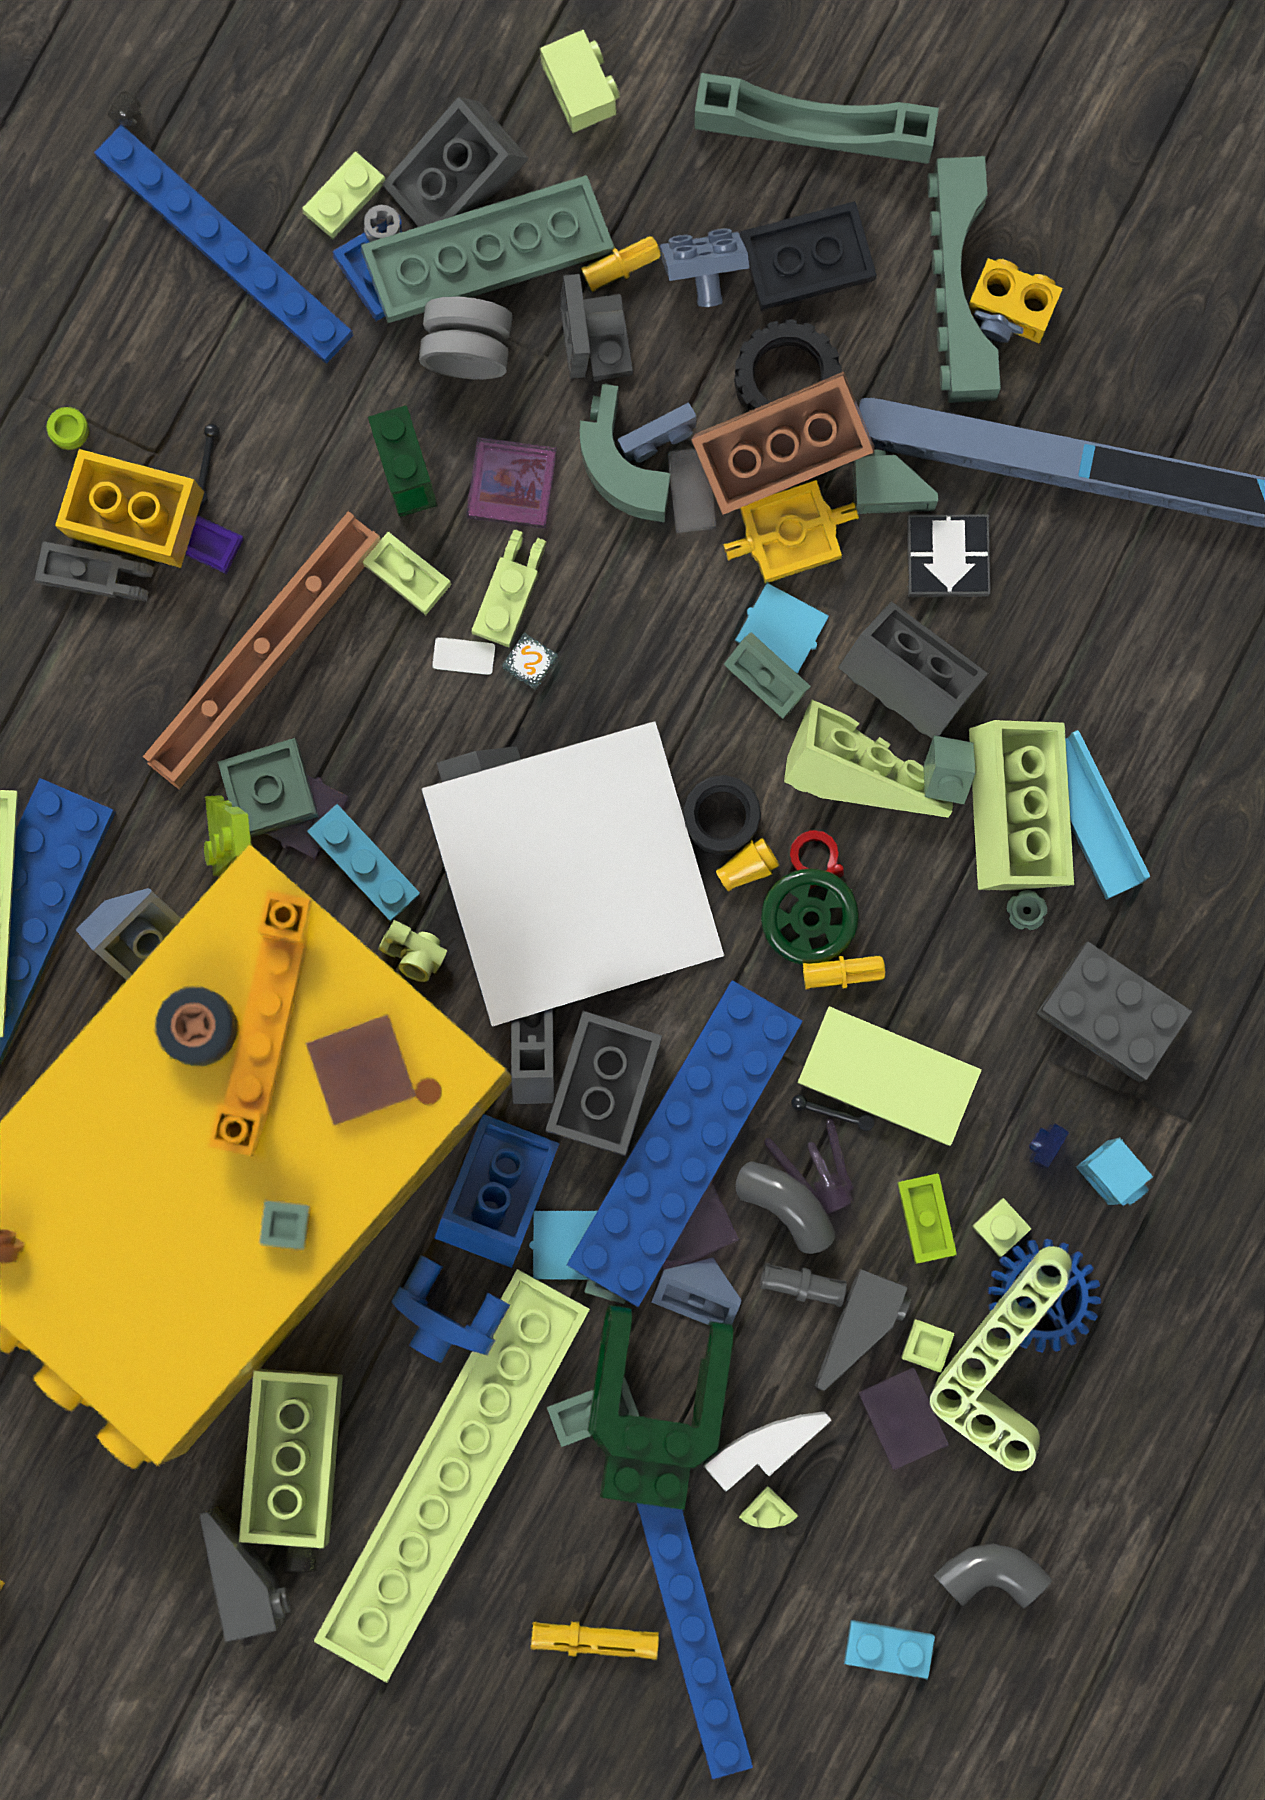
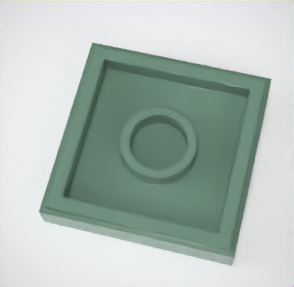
[218,738,319,838]

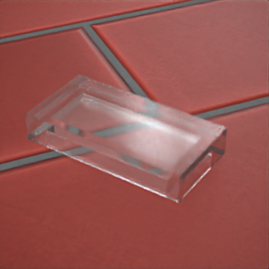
[667,449,716,533]

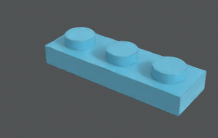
[307,804,420,922]

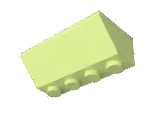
[969,720,1074,890]

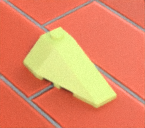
[784,700,953,818]

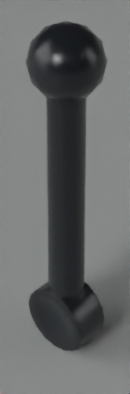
[198,424,220,506]
[791,1095,874,1131]

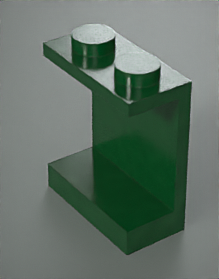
[368,405,438,517]

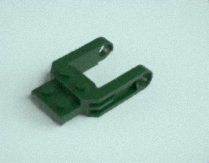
[587,1305,733,1510]

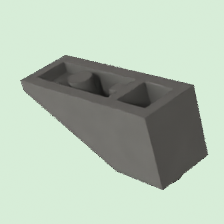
[511,1008,554,1104]
[814,1269,911,1391]

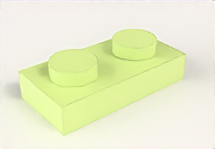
[302,151,385,239]
[363,532,451,615]

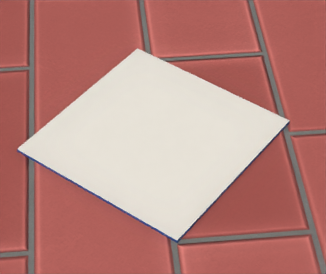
[421,721,724,1027]

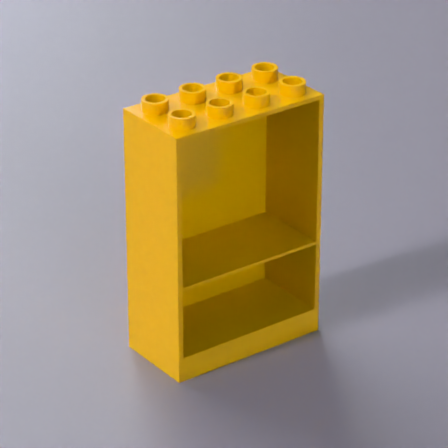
[0,844,512,1469]

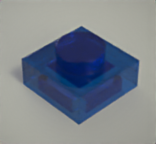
[1028,1124,1069,1169]

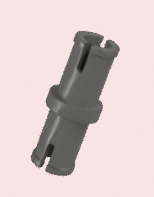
[760,1263,847,1307]

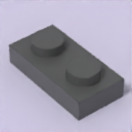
[583,294,633,381]

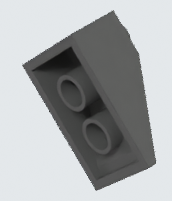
[382,97,529,227]
[200,1505,291,1642]

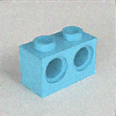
[1076,1138,1153,1206]

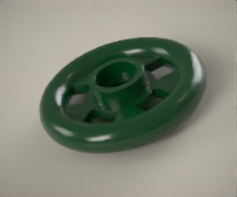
[761,869,859,965]

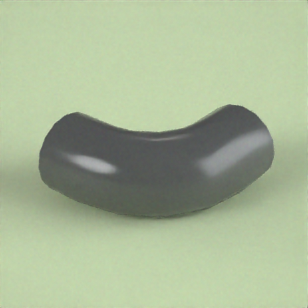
[736,1161,836,1254]
[934,1543,1052,1609]

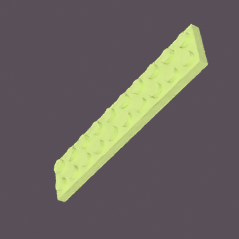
[314,1269,590,1682]

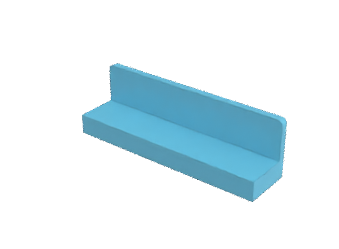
[1065,730,1150,900]

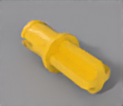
[581,236,661,292]
[803,956,885,990]

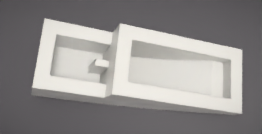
[703,1411,831,1491]

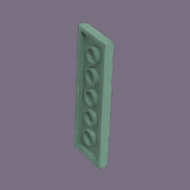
[361,175,614,323]

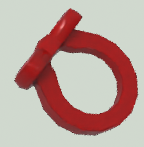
[790,830,844,890]

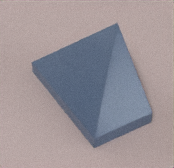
[652,1258,742,1325]

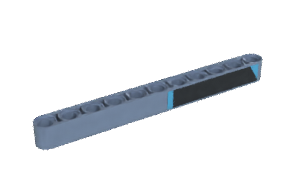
[859,398,1265,528]

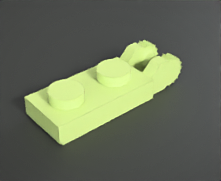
[471,529,547,648]

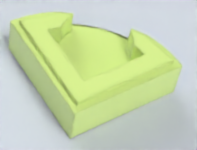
[739,1485,798,1528]

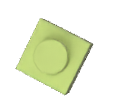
[972,1198,1031,1257]

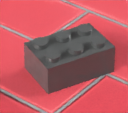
[1036,942,1192,1083]
[546,1011,662,1157]

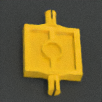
[723,480,858,583]

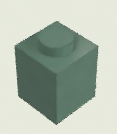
[923,735,976,804]

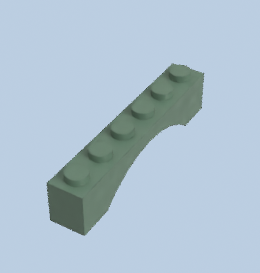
[694,73,939,164]
[927,156,1001,403]

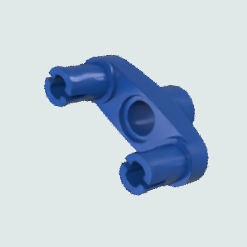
[391,1255,510,1363]

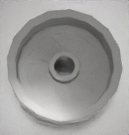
[419,297,513,379]

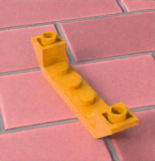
[208,890,311,1156]

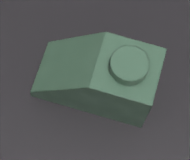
[853,450,938,514]

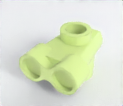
[378,920,447,982]

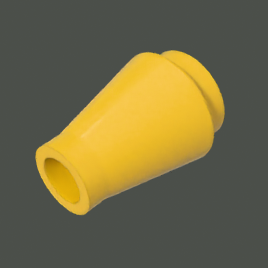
[716,838,779,891]

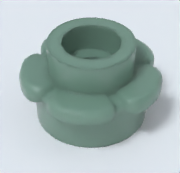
[1007,890,1047,930]

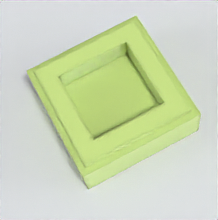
[901,1319,955,1373]

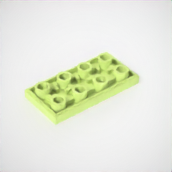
[797,1007,982,1146]

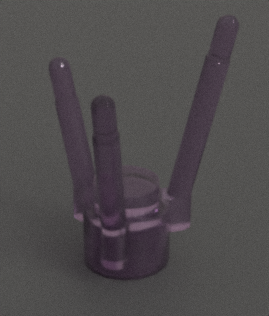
[764,1119,854,1214]

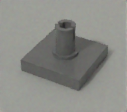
[560,274,624,379]

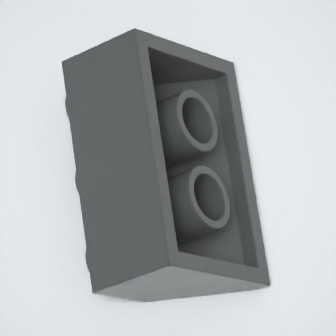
[838,601,988,739]

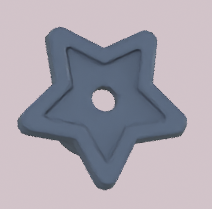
[974,310,1024,343]

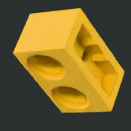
[969,258,1063,344]

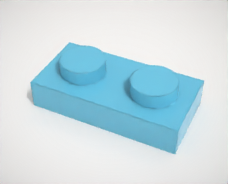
[844,1620,935,1679]

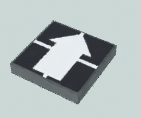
[907,515,990,597]

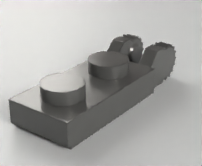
[34,542,154,601]

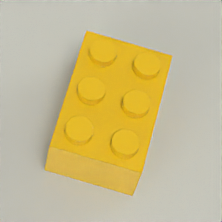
[55,449,204,568]

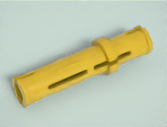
[531,1622,659,1660]

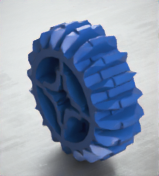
[987,1239,1101,1352]

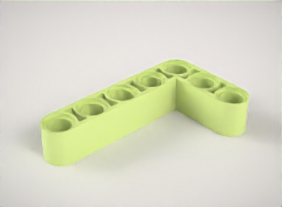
[930,1246,1072,1471]

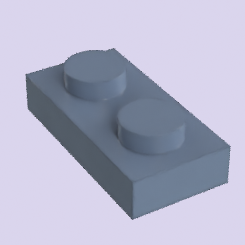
[618,403,696,463]

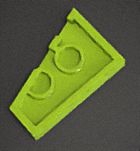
[204,795,251,876]

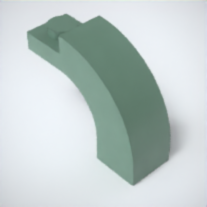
[580,384,670,522]

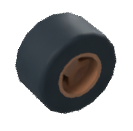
[155,987,237,1066]

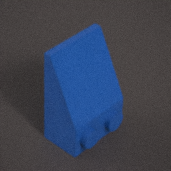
[435,1114,559,1268]

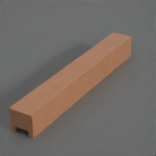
[143,511,381,789]

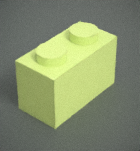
[540,30,620,133]

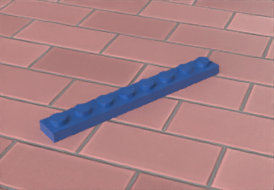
[94,125,353,364]
[637,1503,753,1779]

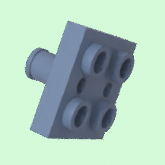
[660,229,749,307]

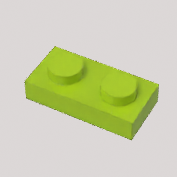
[897,1173,957,1264]

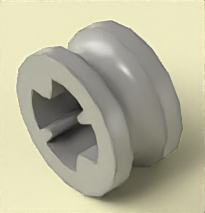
[364,205,400,242]

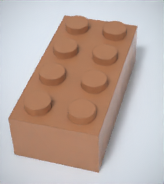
[691,372,874,515]

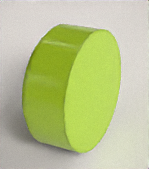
[47,407,89,450]

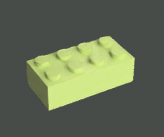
[239,1369,343,1548]

